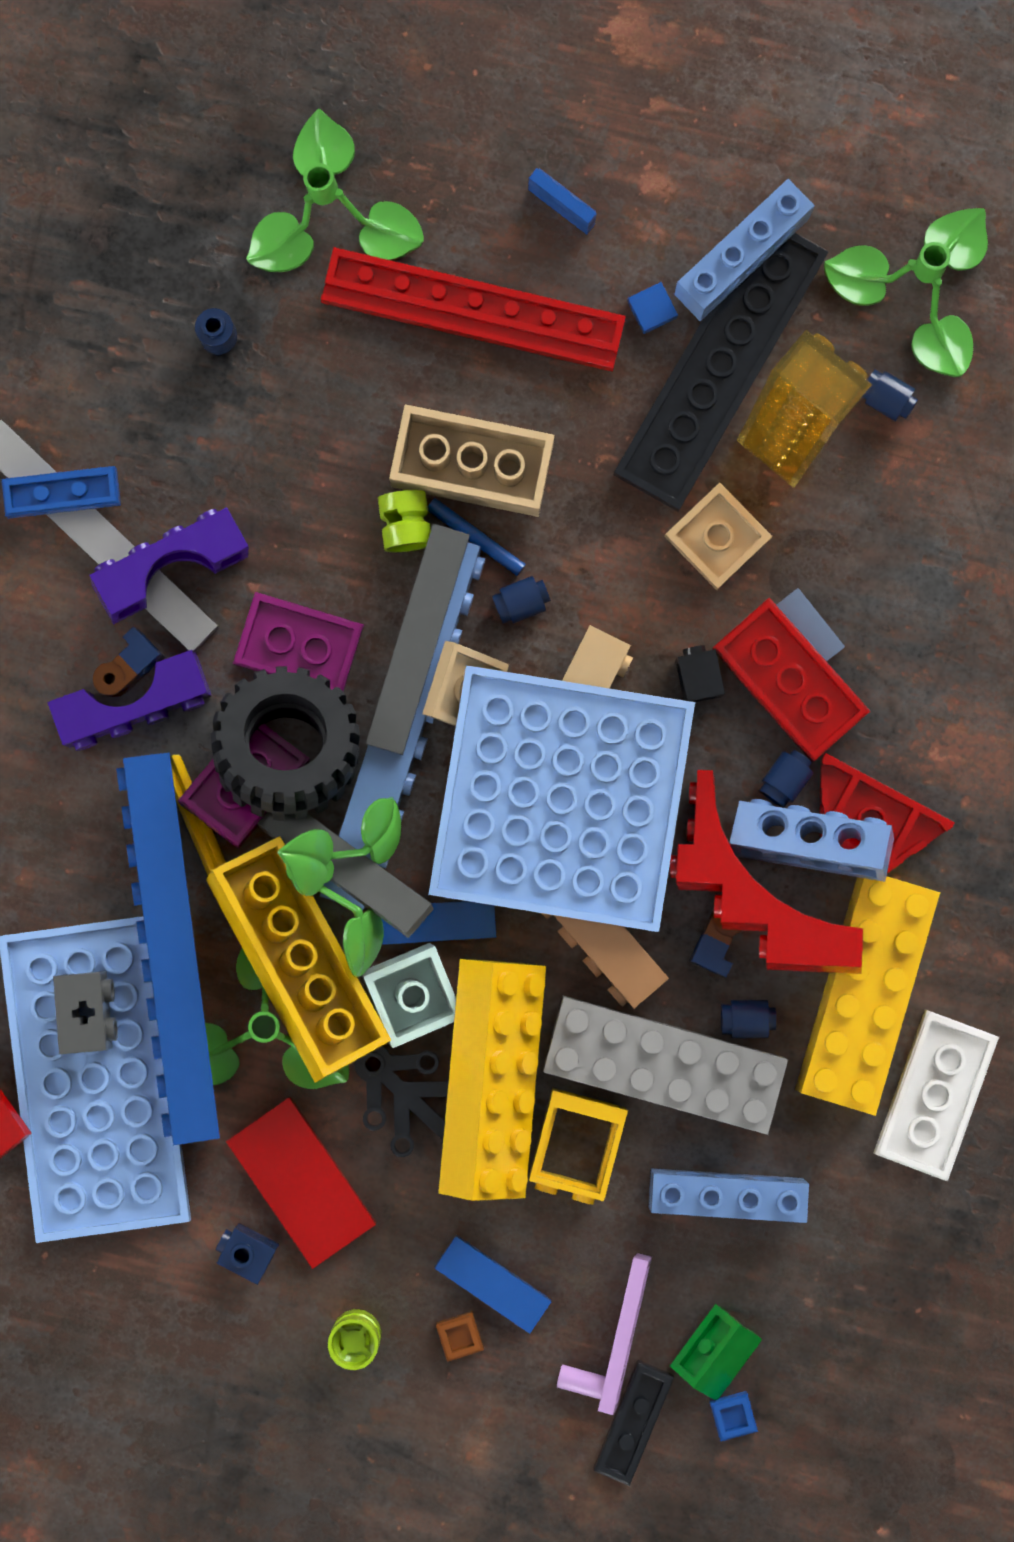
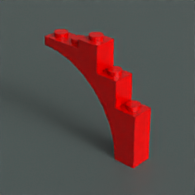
[670,770,863,974]

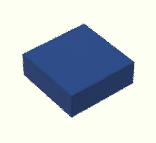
[627,282,678,334]
[709,1391,758,1441]

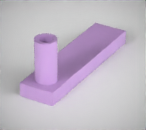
[557,1253,652,1415]

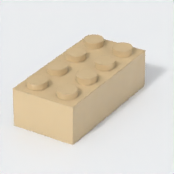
[389,404,555,517]

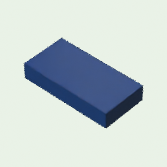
[528,168,596,235]

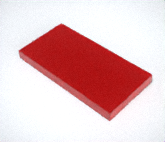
[712,597,870,762]
[226,1097,376,1269]

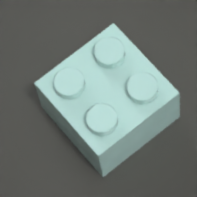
[361,943,456,1048]

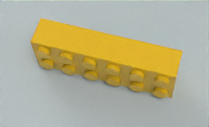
[206,836,391,1083]
[795,876,940,1116]
[438,959,546,1201]

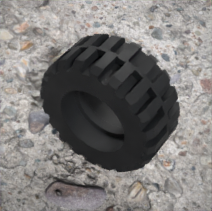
[211,666,360,821]

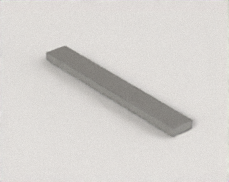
[0,420,219,652]

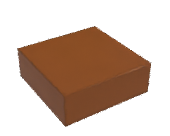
[436,1311,484,1362]

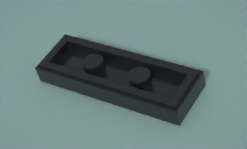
[593,1360,674,1486]

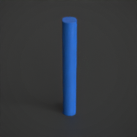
[428,498,526,576]

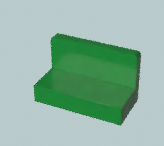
[670,1304,762,1400]

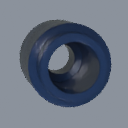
[195,308,237,355]
[859,369,918,422]
[492,576,551,624]
[759,750,814,808]
[721,1000,776,1039]

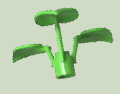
[246,109,424,272]
[824,208,988,377]
[277,797,401,978]
[205,948,349,1089]

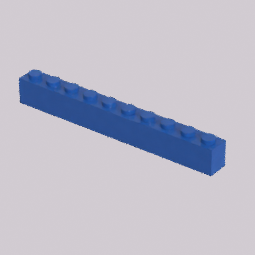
[116,752,220,1146]

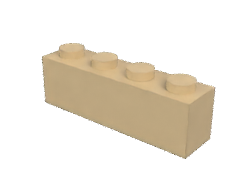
[562,625,633,689]

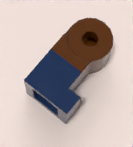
[93,627,165,697]
[689,910,742,977]

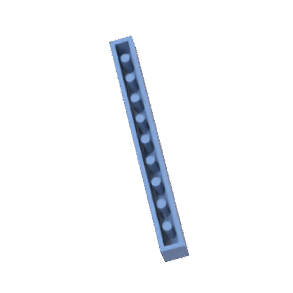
[320,542,485,910]

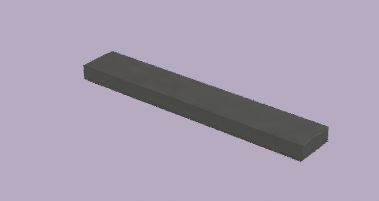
[366,524,470,755]
[257,812,434,938]

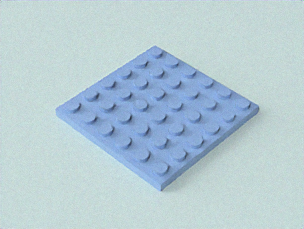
[428,665,695,932]

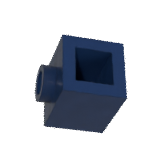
[215,1223,279,1285]

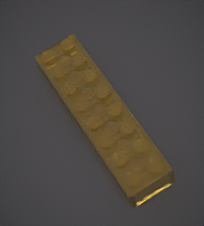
[737,330,872,488]

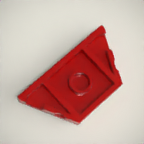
[819,753,955,873]

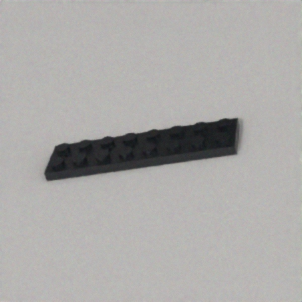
[613,233,828,512]

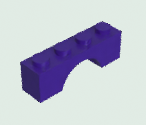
[90,507,249,624]
[47,650,212,751]

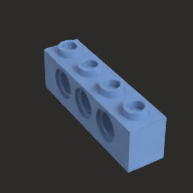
[674,179,815,321]
[729,799,894,882]
[648,1168,809,1223]

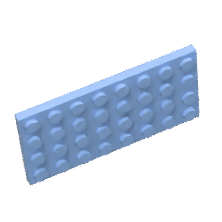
[0,916,191,1243]

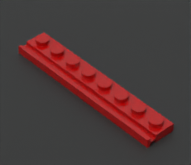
[321,247,626,372]

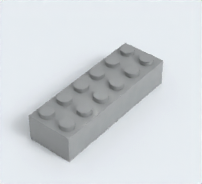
[542,995,788,1135]

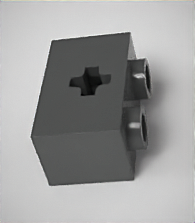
[53,971,118,1054]

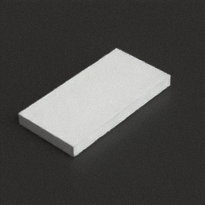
[873,1010,999,1181]

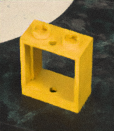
[529,1087,628,1205]

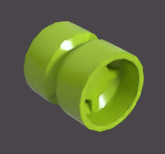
[378,490,431,553]
[328,1309,381,1370]

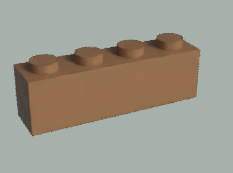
[541,913,669,1008]

